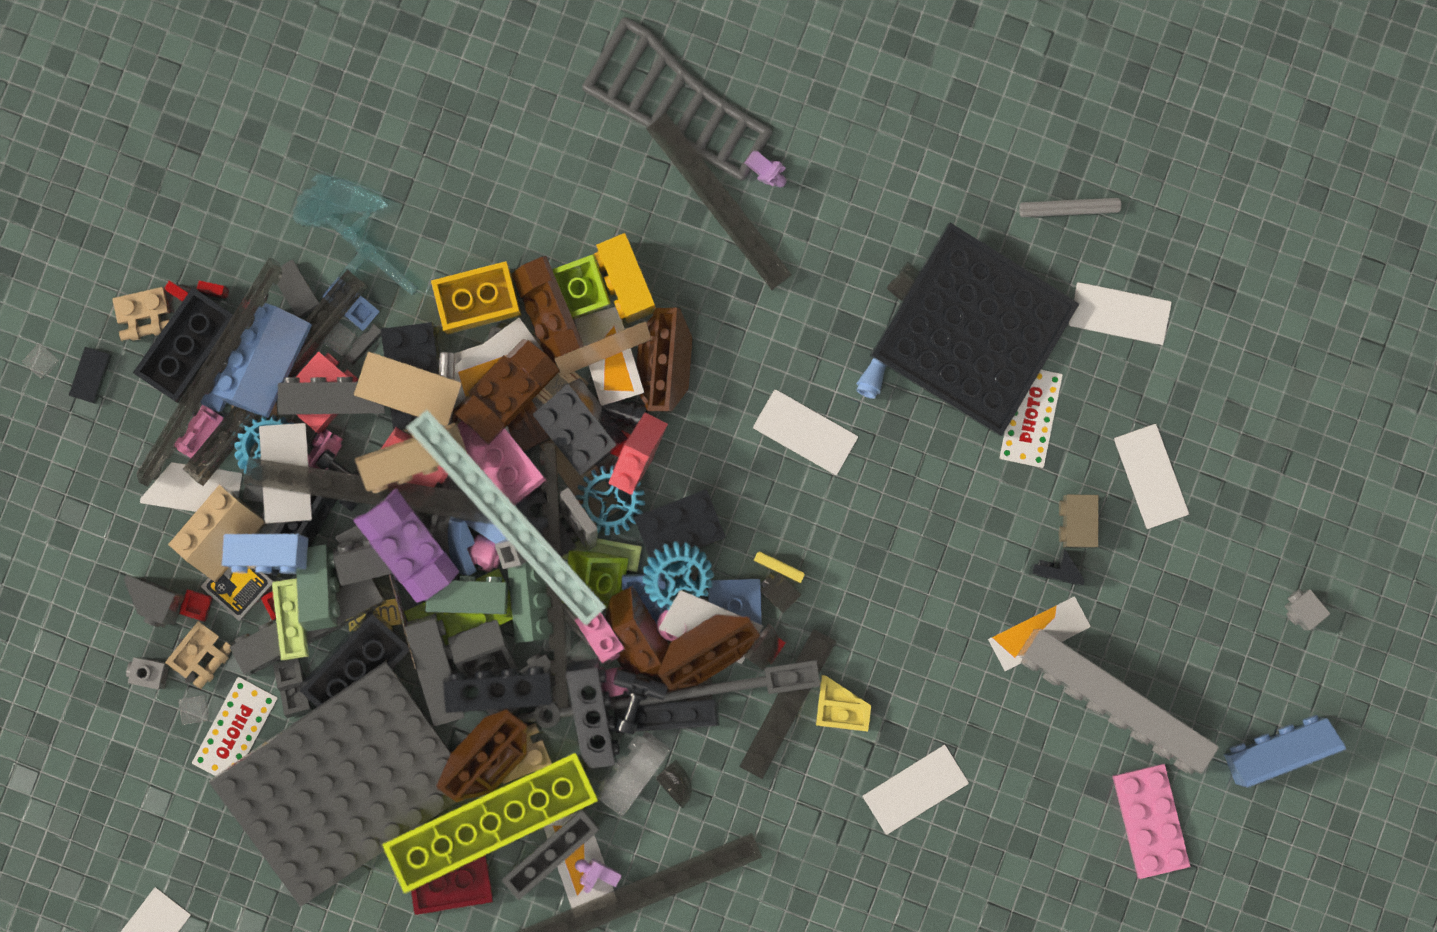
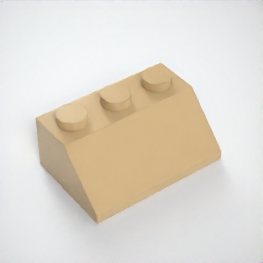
[168,485,266,582]

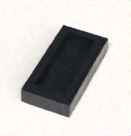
[68,347,112,404]

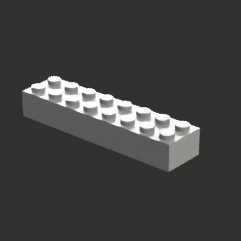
[1017,629,1219,774]

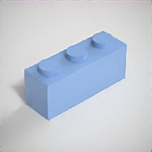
[222,534,308,574]

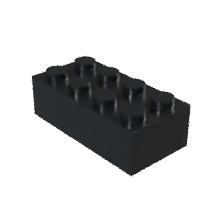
[133,287,242,405]
[381,322,440,433]
[300,609,410,707]

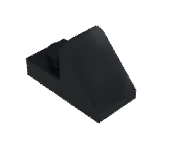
[1029,549,1085,586]

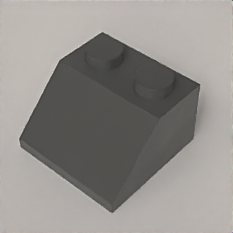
[124,575,185,628]
[448,620,517,689]

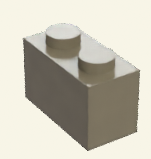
[1059,494,1098,548]

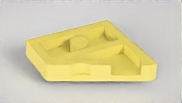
[816,675,871,731]

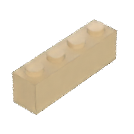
[355,423,467,493]

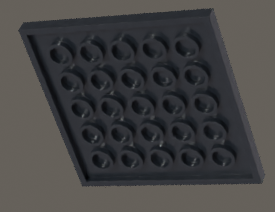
[870,222,1079,436]

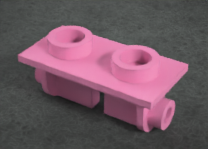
[173,405,224,460]
[307,429,343,479]
[575,612,624,663]

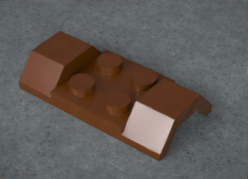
[511,256,584,367]
[453,339,560,445]

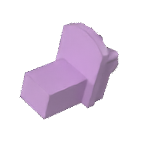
[745,151,786,187]
[575,858,622,893]

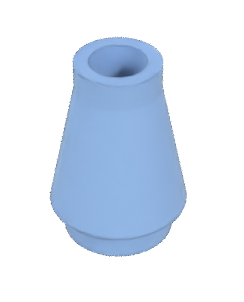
[856,358,886,399]

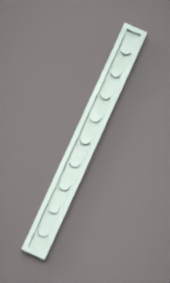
[407,410,606,625]

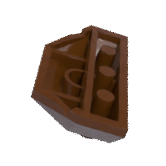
[636,308,693,412]
[605,585,669,681]
[658,614,760,691]
[436,710,527,803]

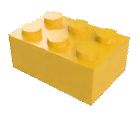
[594,233,656,324]
[431,261,522,334]

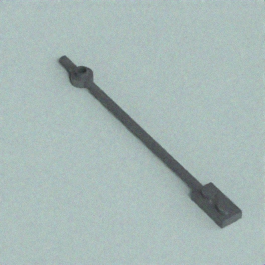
[514,660,821,728]

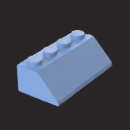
[212,300,312,418]
[1224,715,1346,787]

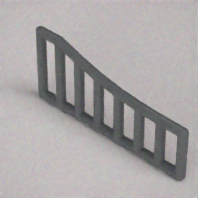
[582,17,772,181]

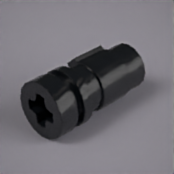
[596,395,648,428]

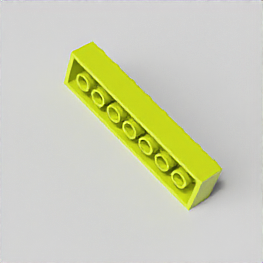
[382,753,598,893]

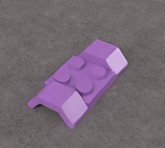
[353,489,459,603]

